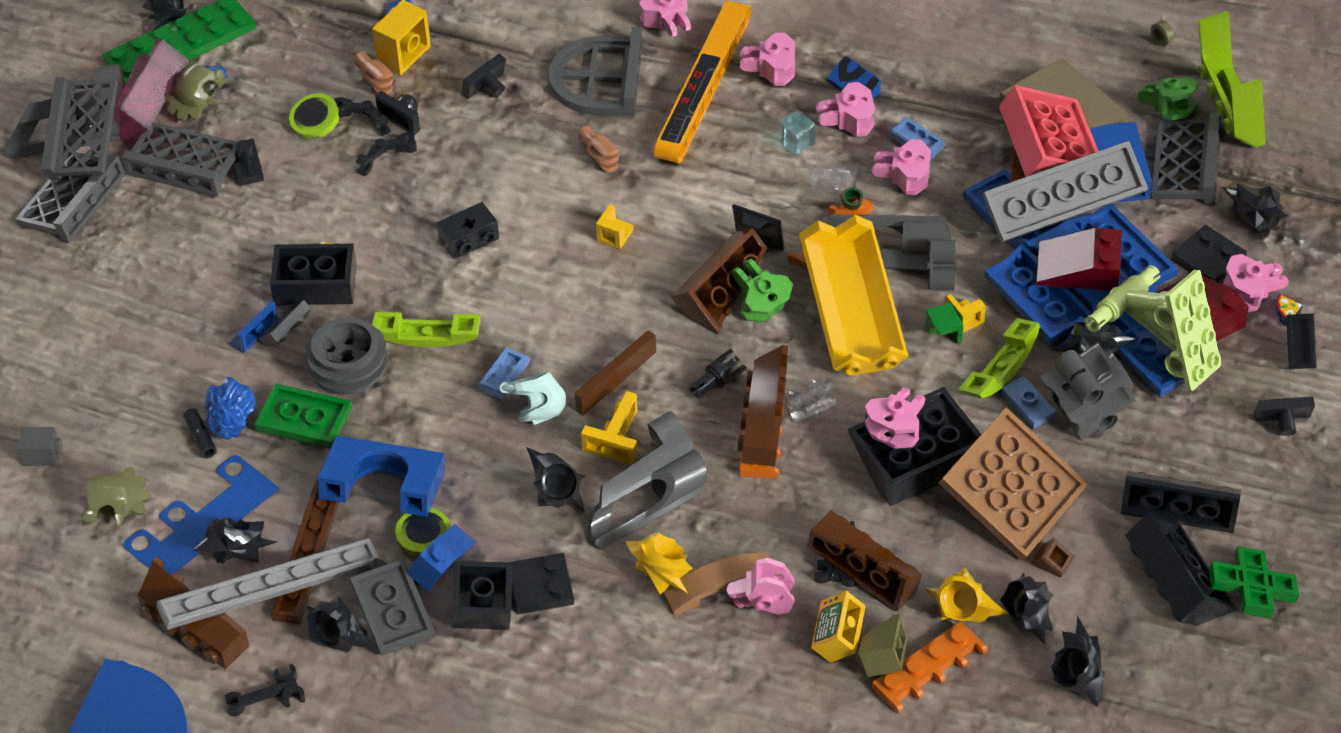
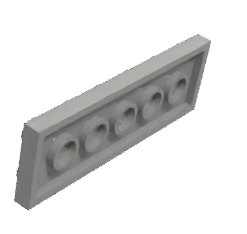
[983,141,1148,243]

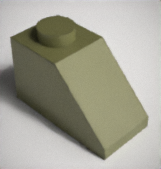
[857,614,908,677]

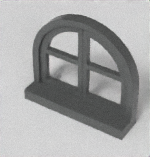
[549,27,643,116]

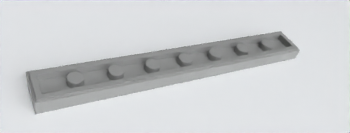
[156,538,380,630]

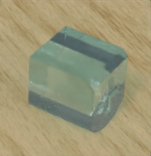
[782,112,816,156]

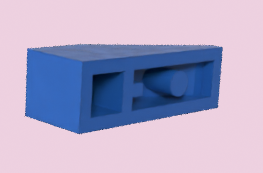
[407,524,476,592]

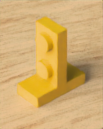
[581,391,638,465]

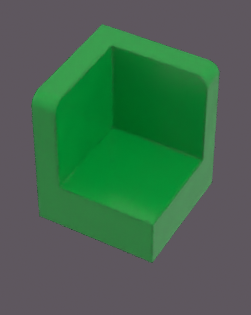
[925,303,964,343]

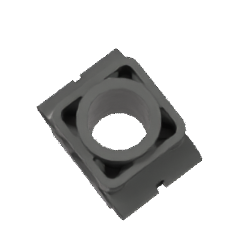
[1040,342,1136,440]

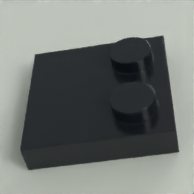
[1171,224,1247,282]
[508,553,575,615]

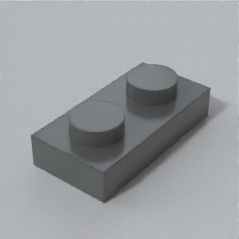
[258,300,311,346]

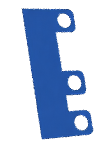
[123,455,280,575]

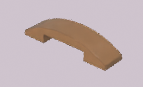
[663,553,779,615]

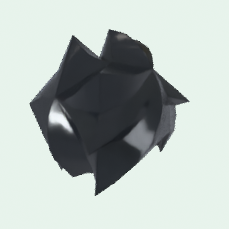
[142,0,187,30]
[1222,183,1289,233]
[1053,322,1138,355]
[526,447,586,512]
[193,517,278,565]
[1000,573,1053,645]
[306,596,375,653]
[1050,616,1105,706]

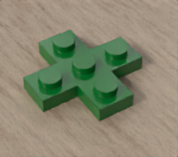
[1209,546,1299,619]

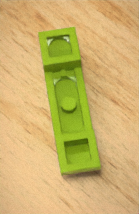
[372,312,481,347]
[958,318,1040,399]

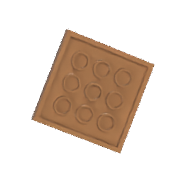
[938,407,1088,561]

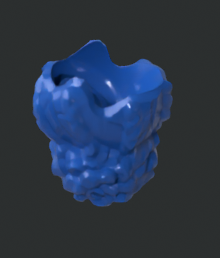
[205,377,256,440]

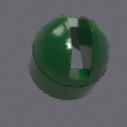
[842,187,863,210]

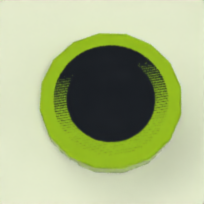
[289,93,339,139]
[395,508,451,558]

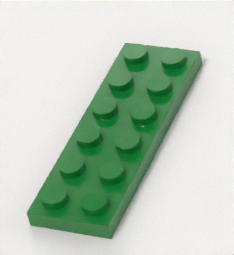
[102,0,257,90]

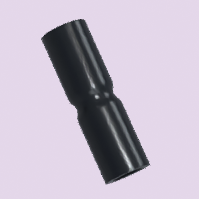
[183,408,217,459]

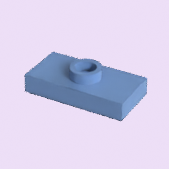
[889,117,945,160]
[478,347,530,400]
[1001,376,1056,429]

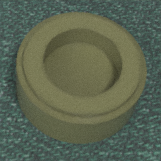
[1151,20,1174,46]

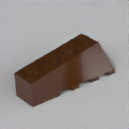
[671,228,767,334]
[737,345,788,466]
[807,510,922,612]
[138,557,249,669]

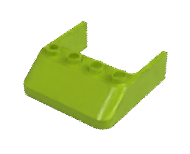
[1198,11,1266,148]

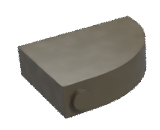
[999,57,1129,129]

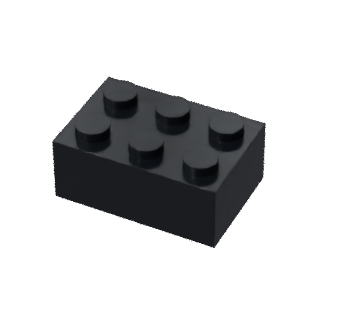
[270,243,357,305]

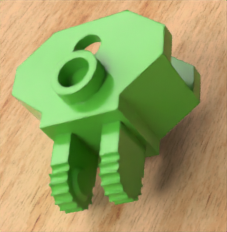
[1137,77,1198,120]
[732,259,793,322]

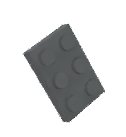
[350,558,435,656]

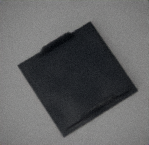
[732,204,785,252]

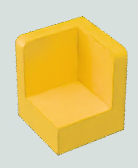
[596,204,634,249]
[945,294,986,333]

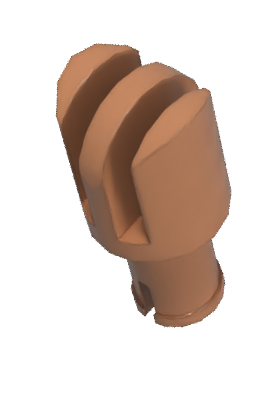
[353,51,393,94]
[578,126,619,172]

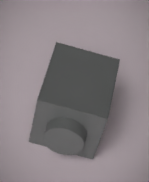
[18,427,63,466]

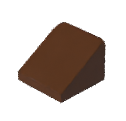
[1031,538,1075,577]

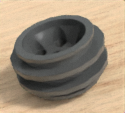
[305,317,388,395]

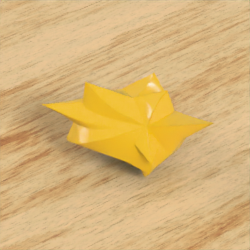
[626,532,693,594]
[922,568,1009,623]

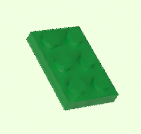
[255,383,352,449]

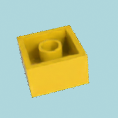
[372,0,431,76]

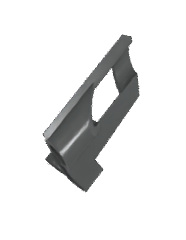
[4,64,128,159]
[825,214,956,291]
[588,411,707,549]

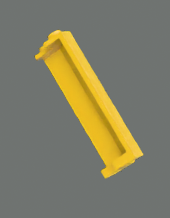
[799,215,908,376]

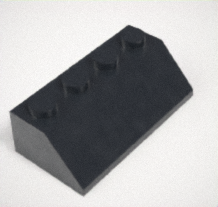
[1121,471,1241,533]
[1125,513,1237,626]

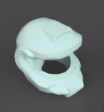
[499,372,566,425]

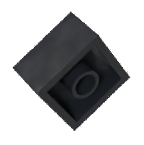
[452,561,512,630]

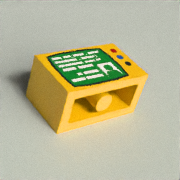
[811,590,866,663]

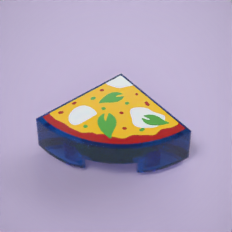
[1275,293,1303,326]

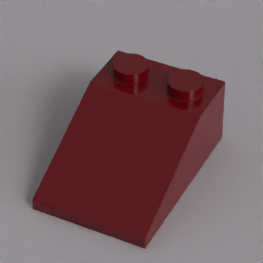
[1036,228,1122,291]
[1157,275,1249,342]

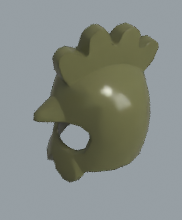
[163,63,227,121]
[81,467,151,528]

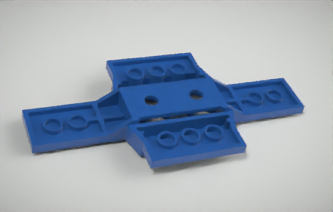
[963,169,1185,397]

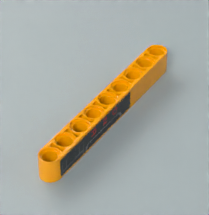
[654,0,751,164]

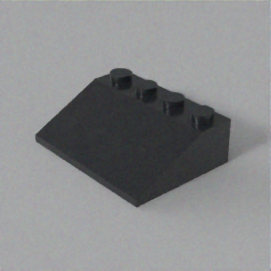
[848,387,981,506]

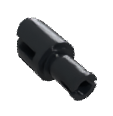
[688,348,747,399]

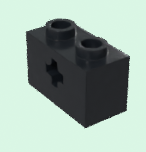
[437,202,499,259]

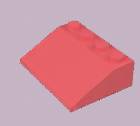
[999,85,1099,177]

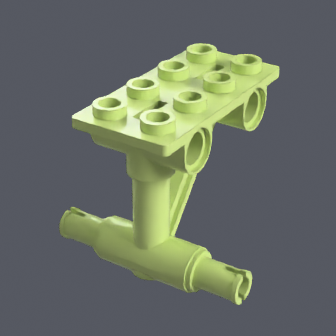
[1085,265,1221,391]

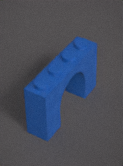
[318,435,445,517]

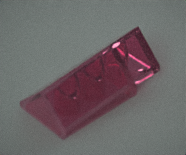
[116,38,189,144]

